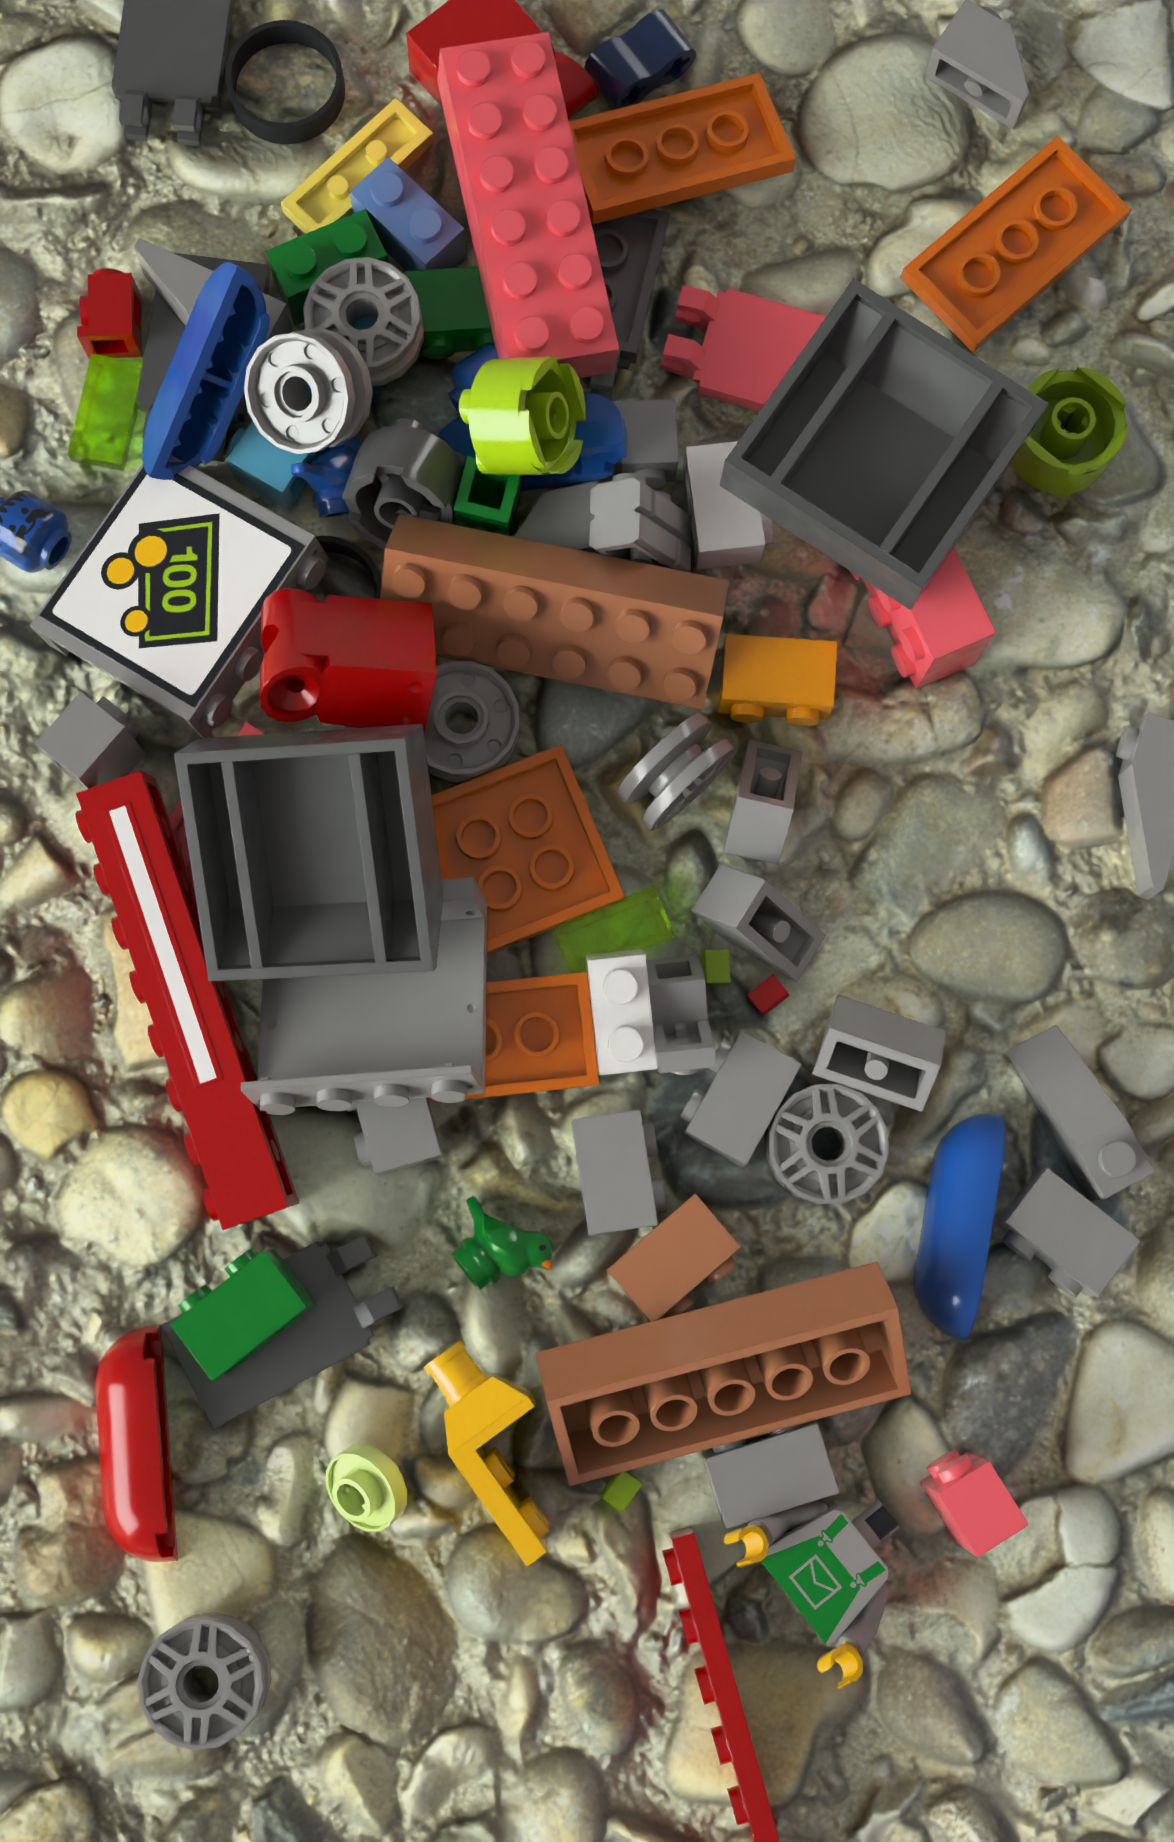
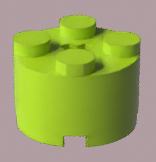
[459,356,586,475]
[1011,367,1128,498]

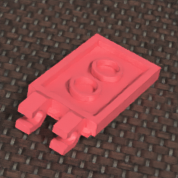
[660,285,826,412]

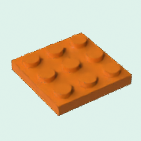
[431,744,625,956]

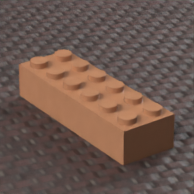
[380,514,730,710]
[535,1262,911,1486]

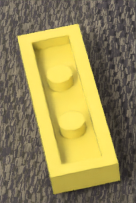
[280,98,434,234]

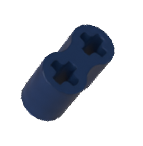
[584,9,696,110]

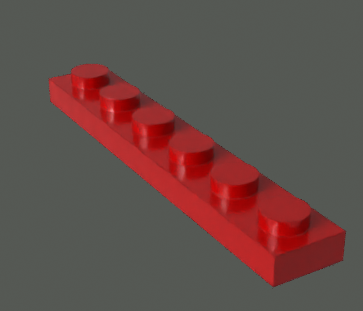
[662,1526,780,1842]

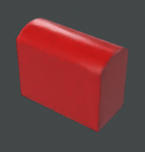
[746,974,790,1017]

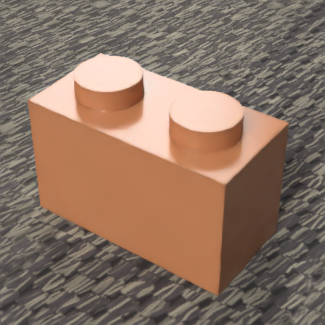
[606,1193,741,1322]

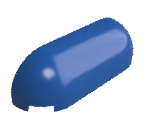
[142,262,270,480]
[437,393,628,491]
[914,1113,1005,1341]

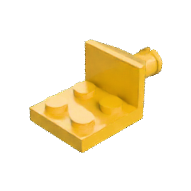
[423,1340,550,1567]

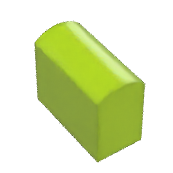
[701,949,731,985]
[599,1471,643,1513]

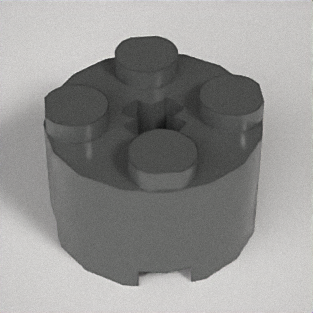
[342,418,466,549]

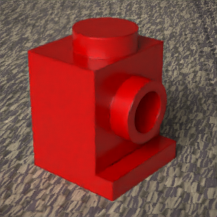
[77,268,142,359]

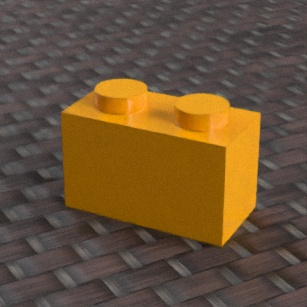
[718,634,837,726]

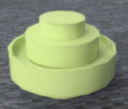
[326,1444,407,1532]

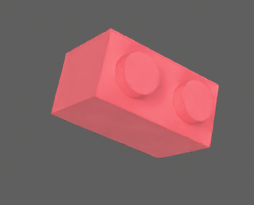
[919,1449,1029,1558]

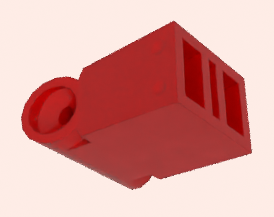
[406,0,598,120]
[260,588,437,735]

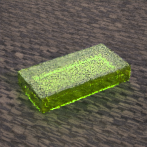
[67,354,142,471]
[551,885,676,974]

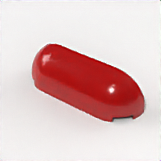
[95,1325,178,1562]

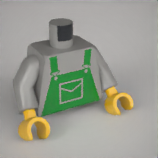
[724,1500,900,1689]

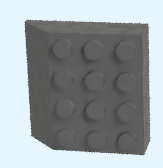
[720,278,1049,610]
[174,724,443,981]

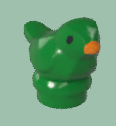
[451,1195,553,1291]

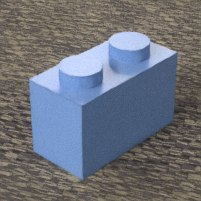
[349,157,467,271]

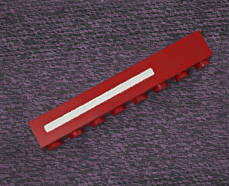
[75,770,300,1231]

